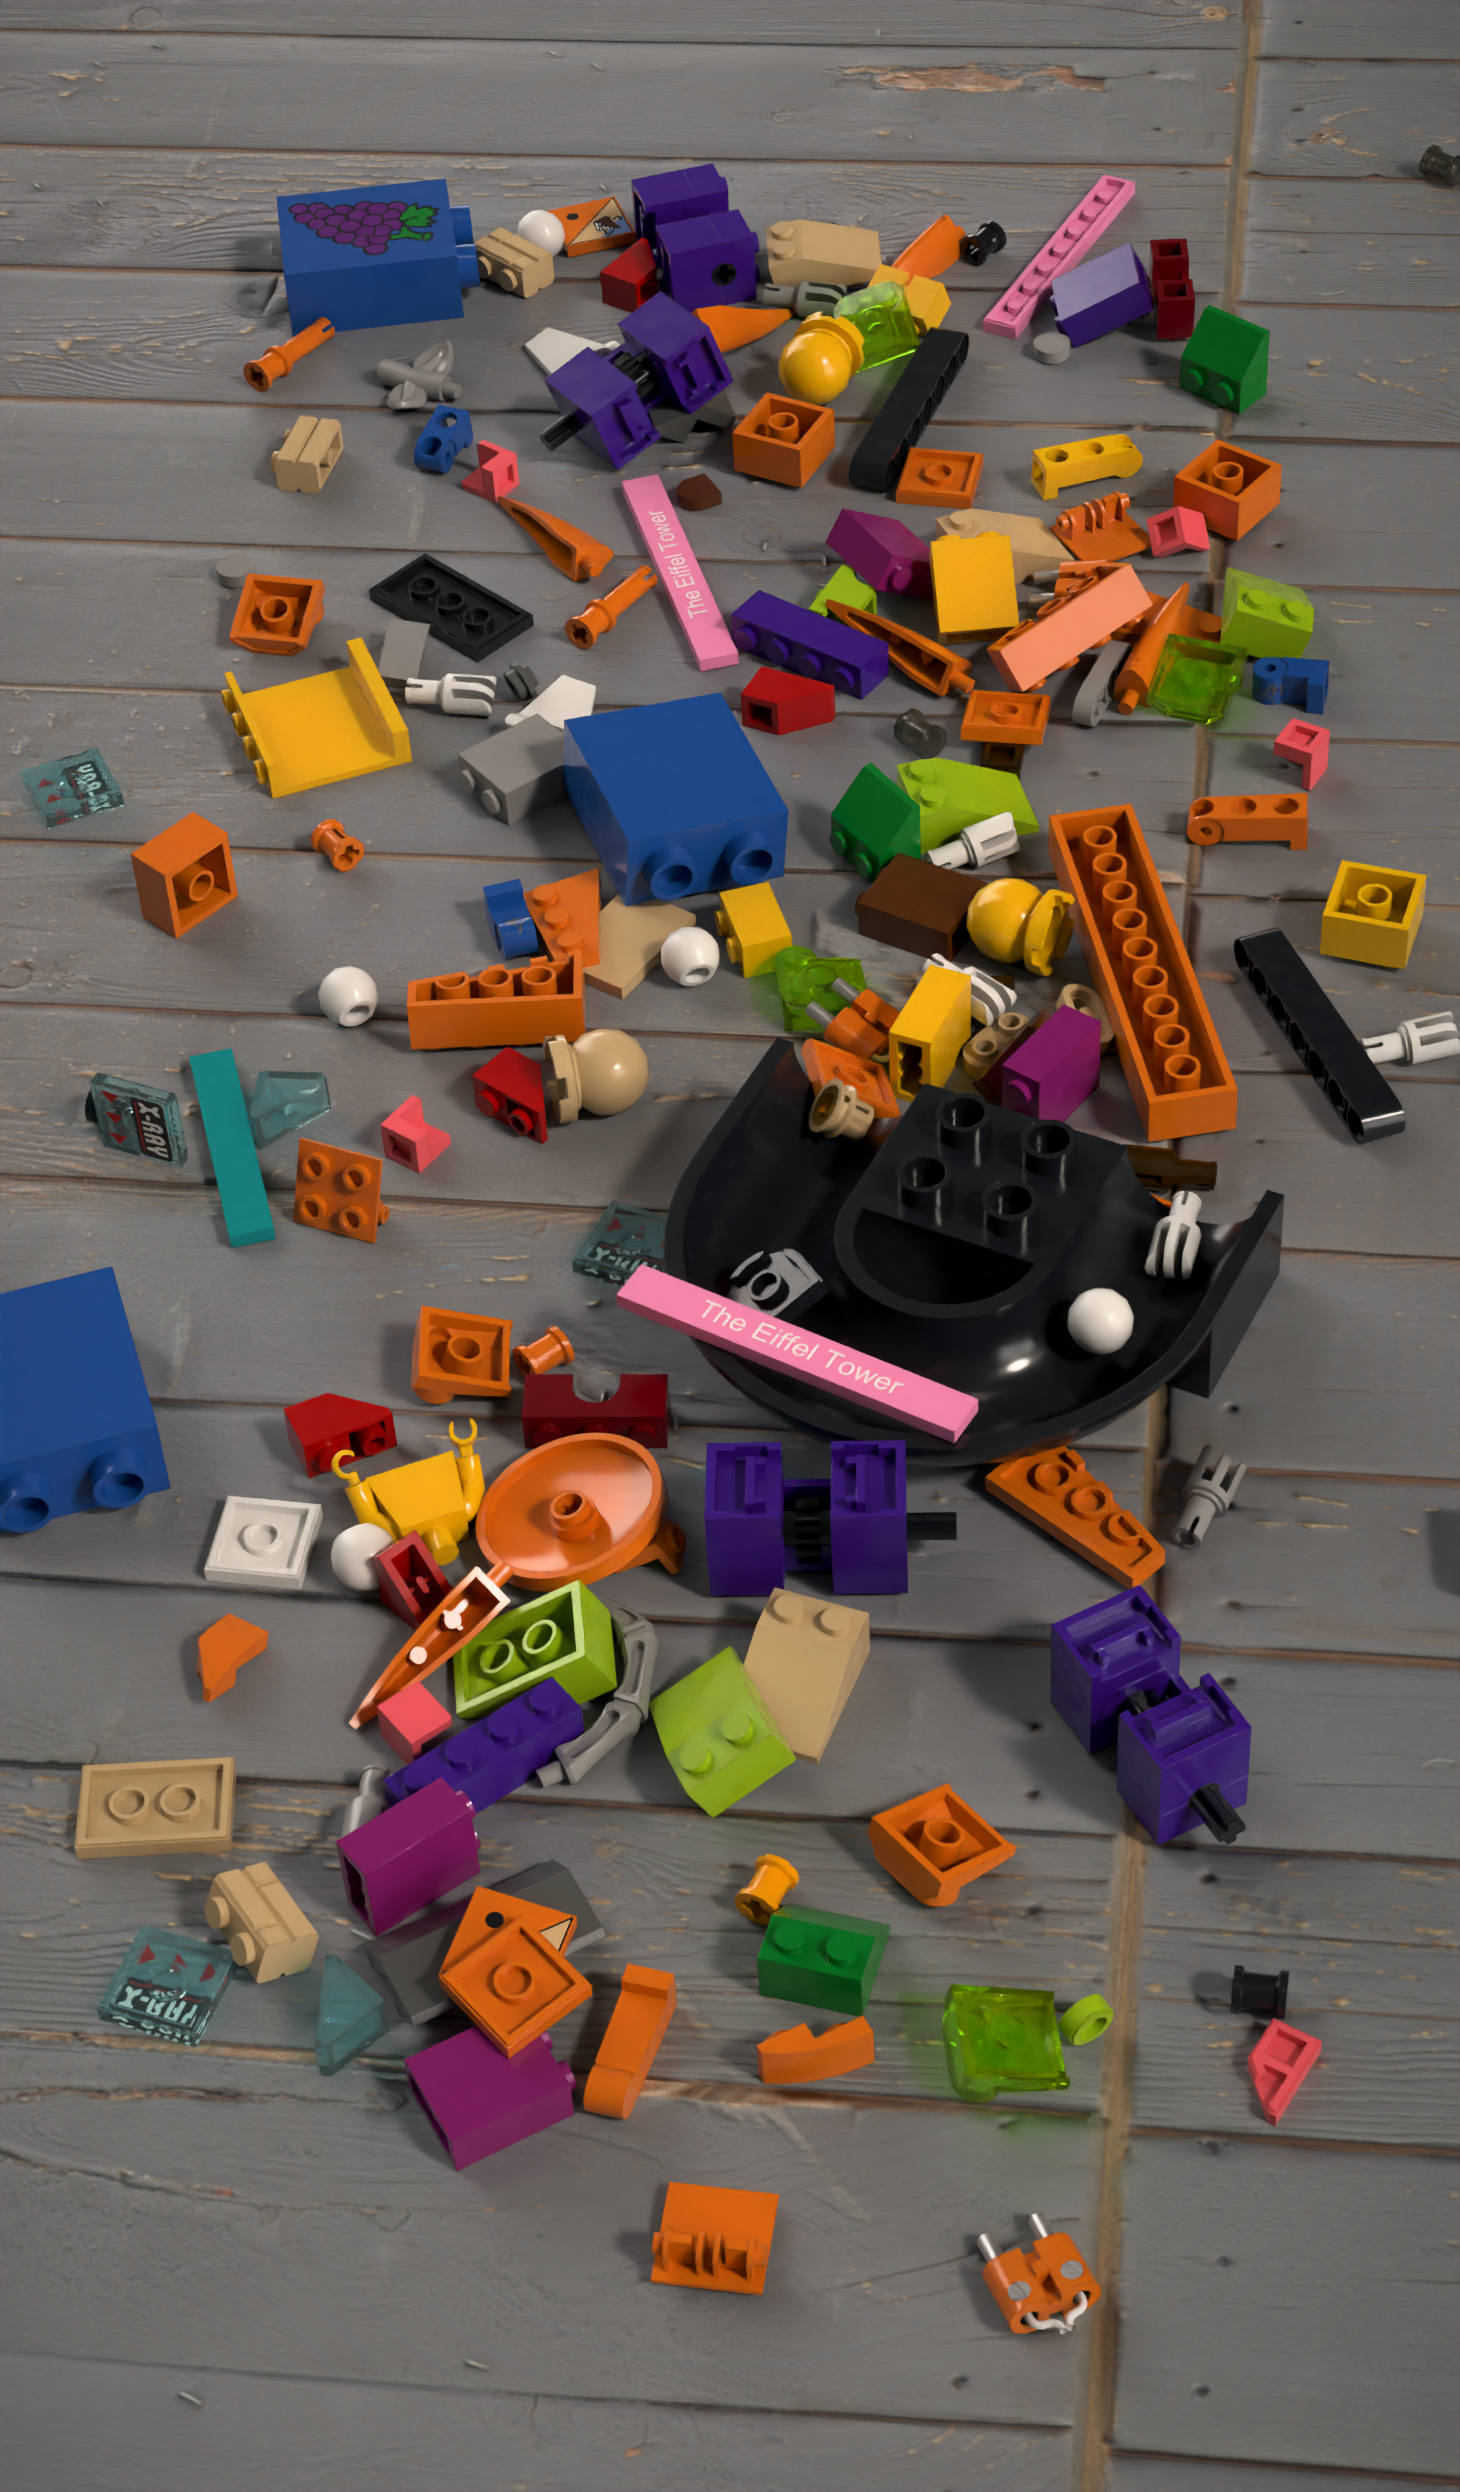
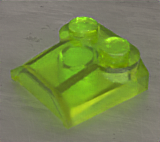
[833,281,920,375]
[1145,633,1248,724]
[772,945,867,1032]
[942,1984,1070,2103]

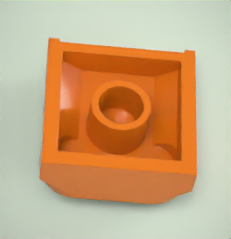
[229,573,325,657]
[411,1305,513,1404]
[867,1783,1017,1907]

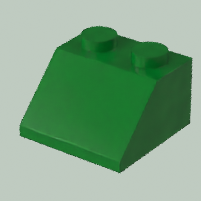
[1180,305,1270,414]
[829,762,921,883]
[757,1903,890,2017]

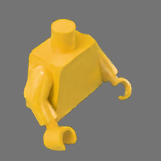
[331,1418,485,1566]

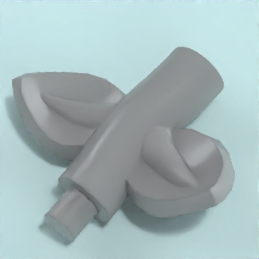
[377,340,462,410]

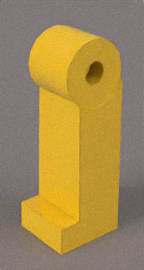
[1031,434,1143,501]

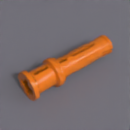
[244,317,335,392]
[565,565,657,650]

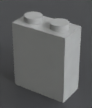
[458,713,567,825]

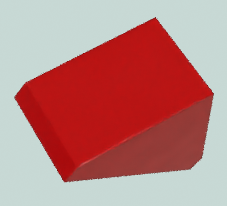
[374,1530,452,1631]

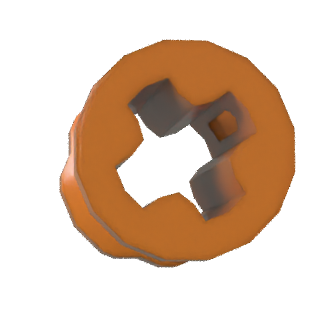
[310,819,365,872]
[512,1325,575,1378]

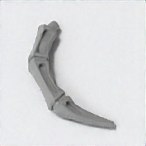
[535,1590,659,1789]

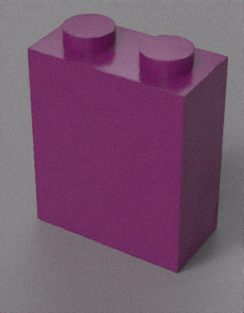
[826,508,933,601]
[1002,1004,1101,1122]
[336,1777,481,1937]
[404,2025,577,2172]

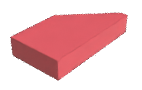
[1247,2018,1322,2126]

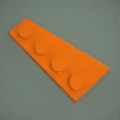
[985,1446,1165,1589]

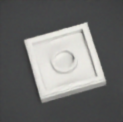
[204,1496,323,1590]

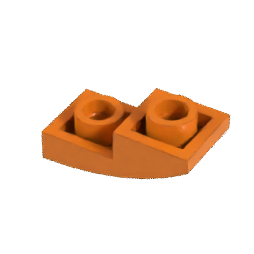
[756,2015,875,2084]

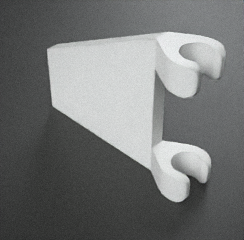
[525,327,620,376]
[505,675,596,735]

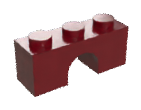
[1149,238,1195,340]
[521,1374,671,1449]

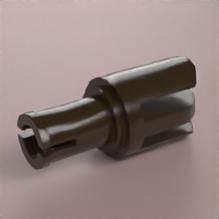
[1124,1144,1217,1193]

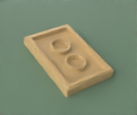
[584,894,697,1000]
[75,1757,237,1859]

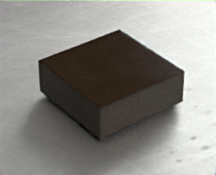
[979,742,1025,781]

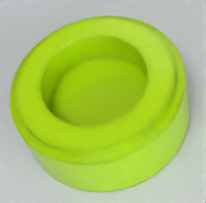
[1058,1994,1114,2046]

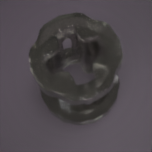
[1419,144,1460,187]
[894,708,947,760]

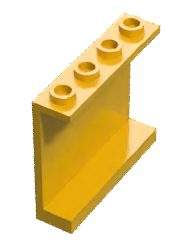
[221,637,412,799]

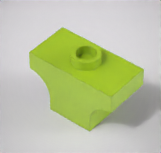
[808,565,877,628]

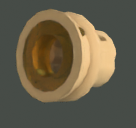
[809,1078,874,1142]

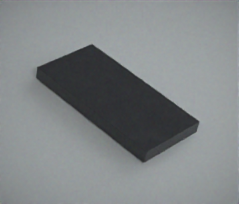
[369,553,534,663]

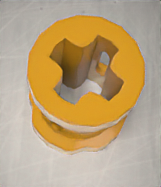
[734,1854,800,1925]

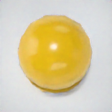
[778,312,865,406]
[967,878,1075,976]

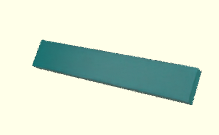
[189,1048,276,1248]

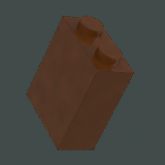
[855,852,988,962]

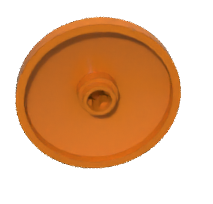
[476,1433,667,1592]

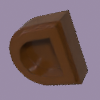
[677,473,722,511]

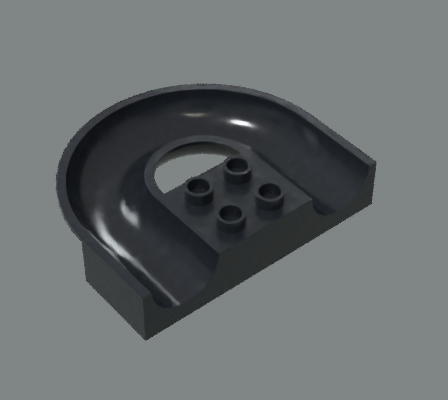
[664,1037,1285,1466]

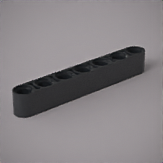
[849,327,969,491]
[1233,927,1405,1145]

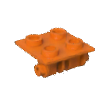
[1050,491,1152,562]
[293,1137,390,1244]
[650,2182,779,2296]

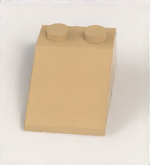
[765,219,882,287]
[936,508,1075,585]
[743,1587,870,1765]

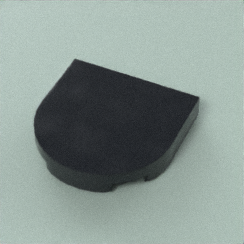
[725,1248,830,1323]

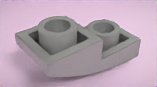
[378,618,430,687]

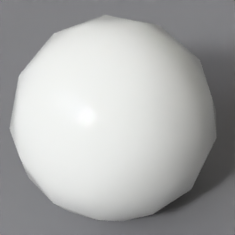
[516,210,565,257]
[661,927,719,986]
[318,966,379,1026]
[1067,1288,1134,1355]
[331,1523,395,1591]

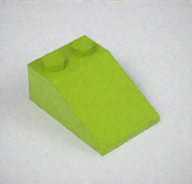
[1220,567,1314,659]
[896,757,1039,854]
[453,1580,617,1719]
[649,1646,797,1818]

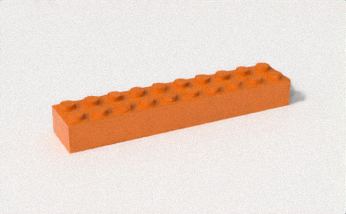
[1049,803,1238,1142]

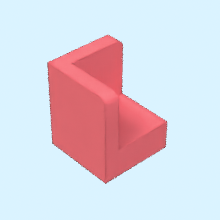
[462,440,519,503]
[1146,506,1210,558]
[1273,718,1330,790]
[380,1095,451,1174]
[377,1681,452,1765]

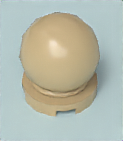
[543,1029,650,1124]

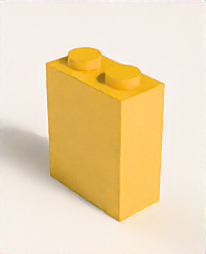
[929,531,1019,645]
[889,965,971,1102]

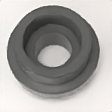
[503,662,539,701]

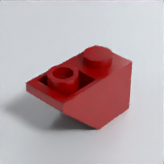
[600,238,658,313]
[741,666,836,736]
[472,1046,548,1144]
[283,1392,397,1478]

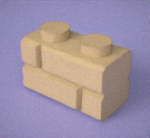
[474,227,554,299]
[271,415,344,494]
[204,1862,319,1984]

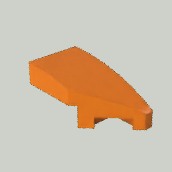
[196,1613,269,1703]

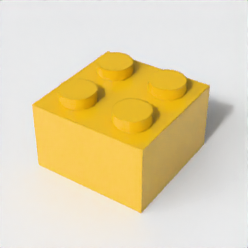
[1320,860,1427,970]

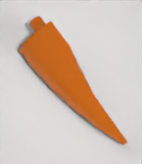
[855,215,965,318]
[691,305,796,353]
[498,496,613,582]
[1114,582,1190,715]
[825,599,975,697]
[349,1560,514,1730]

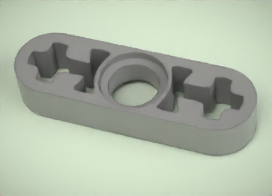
[1072,639,1132,727]

